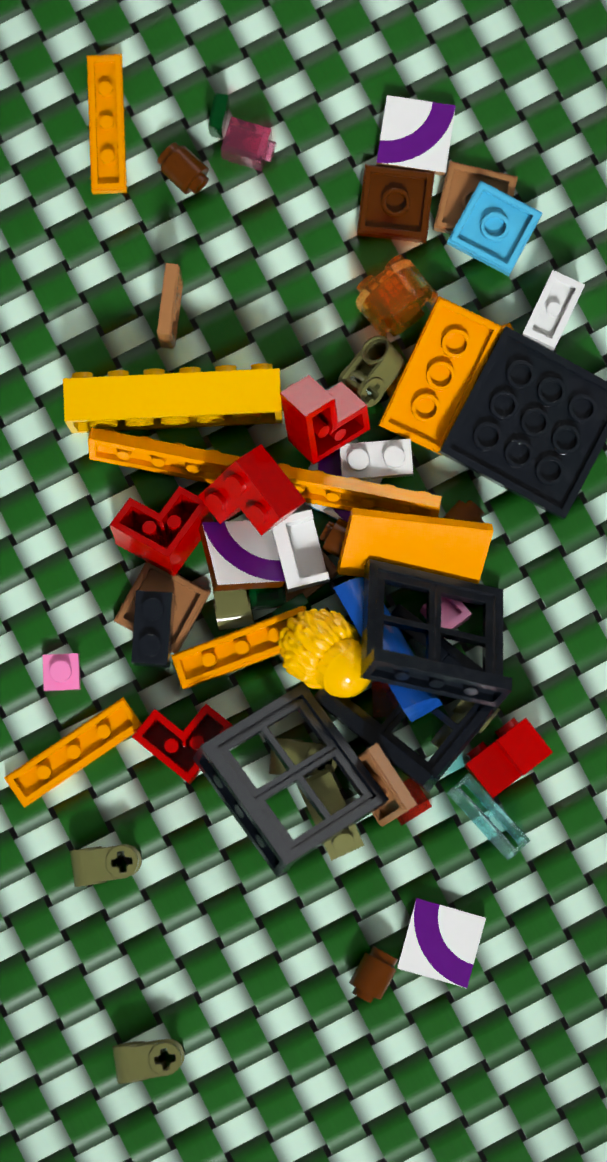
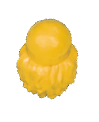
[278,608,372,698]

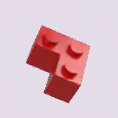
[280,375,370,465]
[198,444,306,536]
[110,486,214,577]
[132,704,233,784]
[464,718,553,799]

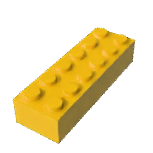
[63,363,283,433]

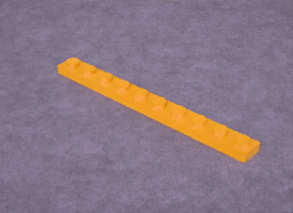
[88,427,442,518]

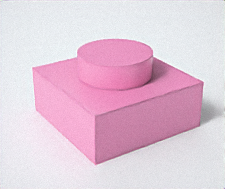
[420,597,472,630]
[43,653,81,691]

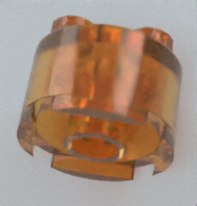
[355,255,438,338]

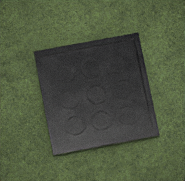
[439,326,607,520]

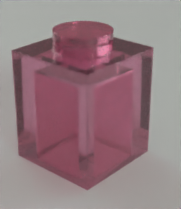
[221,117,277,171]

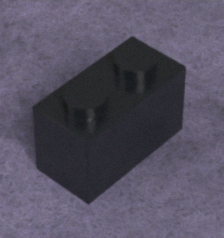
[131,590,175,668]

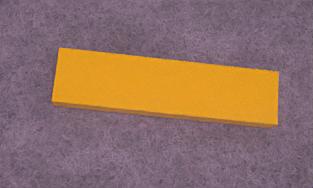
[87,54,127,195]
[171,606,307,689]
[4,697,142,808]

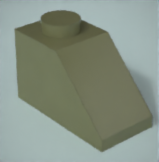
[297,768,365,861]

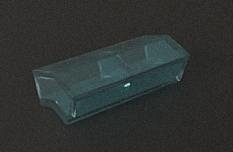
[447,773,530,860]

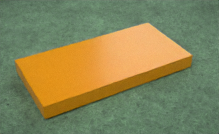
[378,296,503,456]
[337,508,494,584]

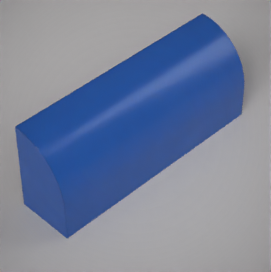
[334,577,443,723]

